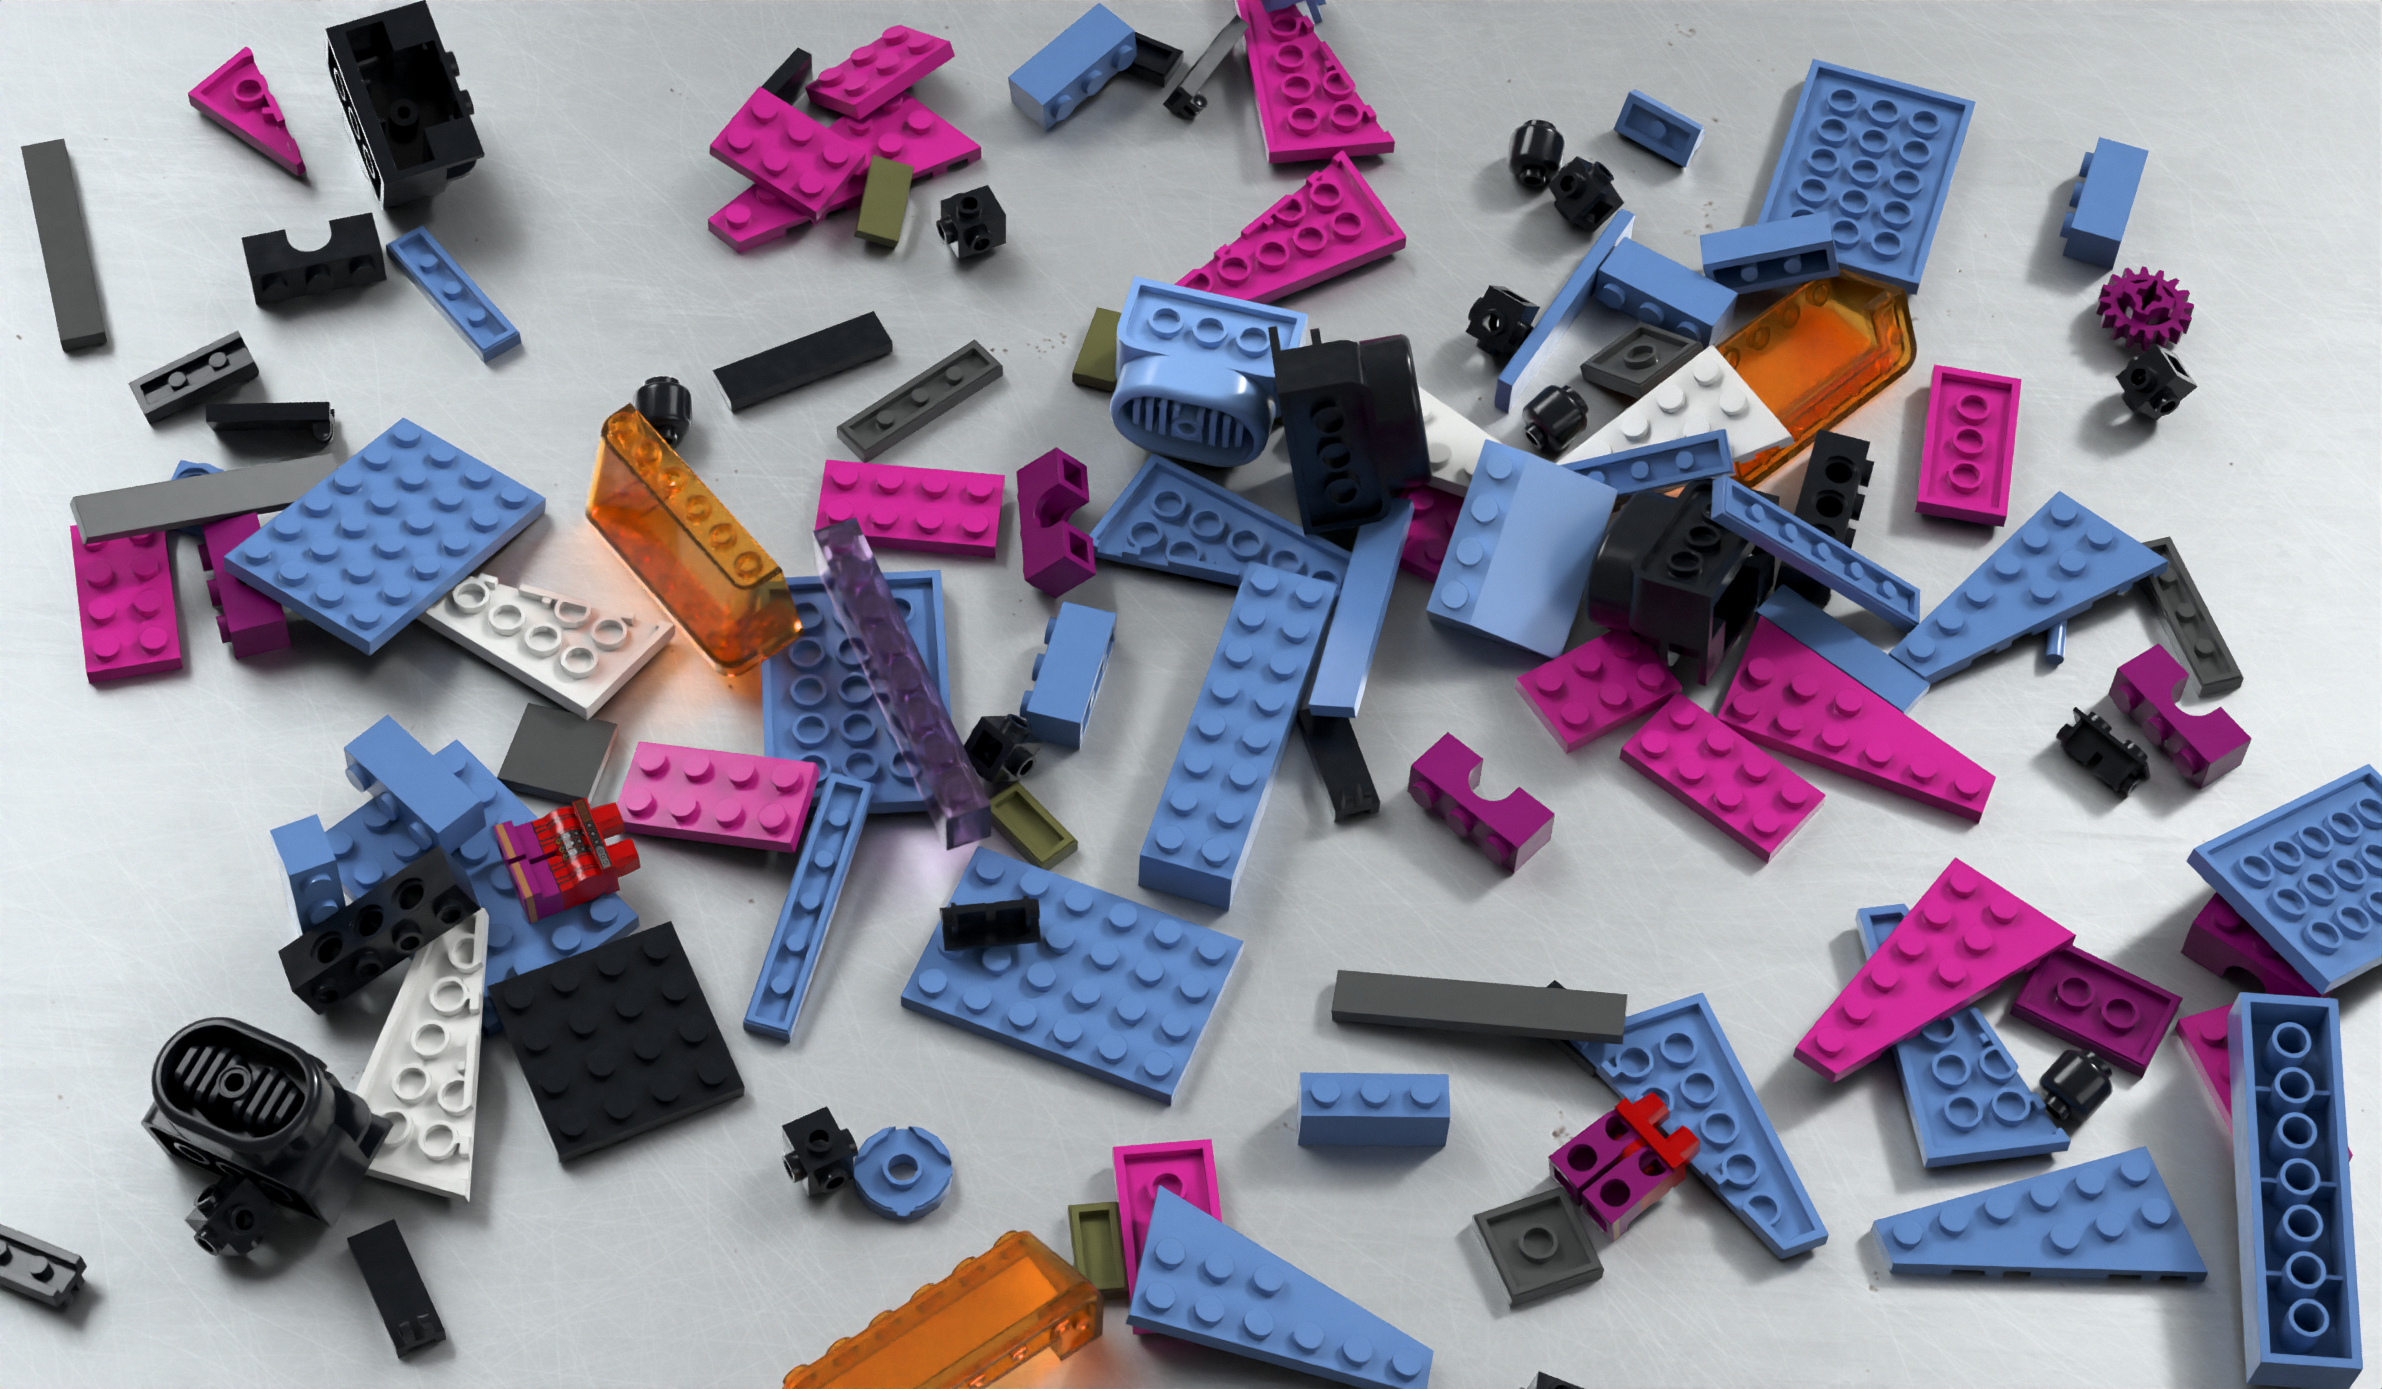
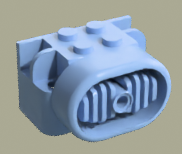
[1110,276,1308,467]

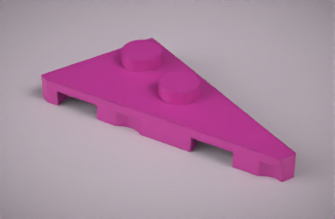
[188,47,306,177]

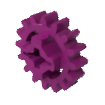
[2096,266,2194,352]

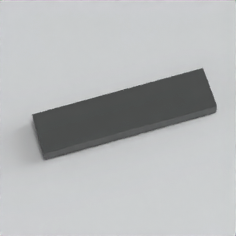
[837,339,1003,463]
[2139,536,2244,697]

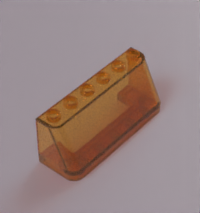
[1715,267,1917,489]
[585,403,804,677]
[782,1230,1104,1389]

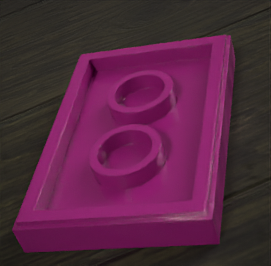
[2010,945,2183,1078]

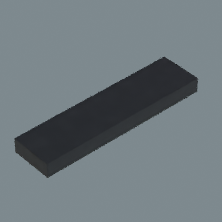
[713,311,893,411]

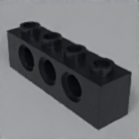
[1774,429,1874,605]
[278,845,481,1015]

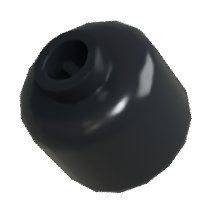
[1507,120,1565,187]
[633,376,692,446]
[1522,385,1589,451]
[2039,1049,2113,1122]

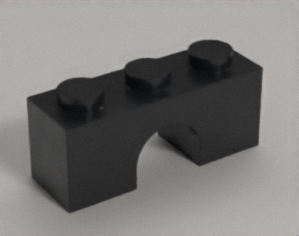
[241,212,387,305]

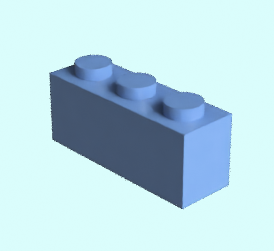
[1008,3,1137,131]
[2060,137,2149,270]
[1700,211,1840,295]
[1594,237,1738,350]
[1019,601,1117,750]
[344,715,486,854]
[270,814,346,937]
[1297,1072,1450,1147]

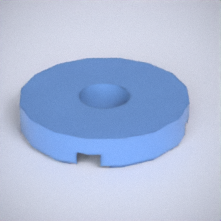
[853,1126,953,1221]

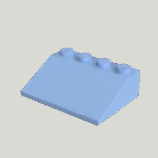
[1426,439,1619,660]

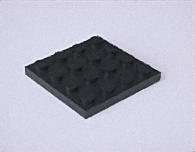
[487,921,745,1163]

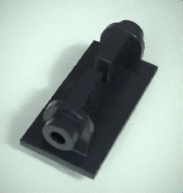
[2056,707,2151,795]
[940,895,1041,951]

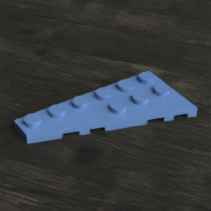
[1088,453,1352,607]
[1889,491,2168,685]
[1855,903,2071,1168]
[1569,992,1829,1259]
[1871,1146,2208,1282]
[1126,1185,1434,1389]

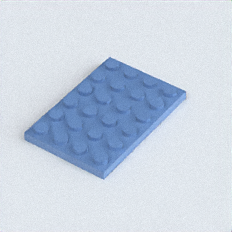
[1757,59,1976,295]
[224,417,546,656]
[757,570,957,817]
[325,739,640,1038]
[2186,764,2382,995]
[901,846,1244,1105]

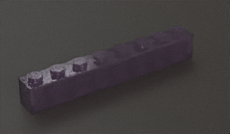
[812,518,991,851]

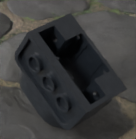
[325,0,485,210]
[1268,326,1433,535]
[1585,479,1780,686]
[141,1017,393,1229]

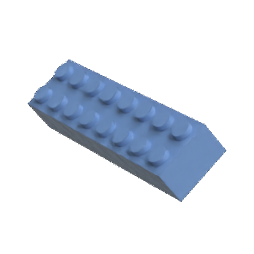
[1138,561,1337,911]
[2227,992,2363,1389]

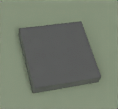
[1580,322,1704,399]
[497,703,618,805]
[1471,1186,1604,1308]

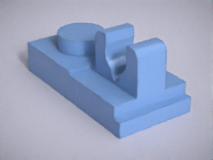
[1613,89,1705,167]

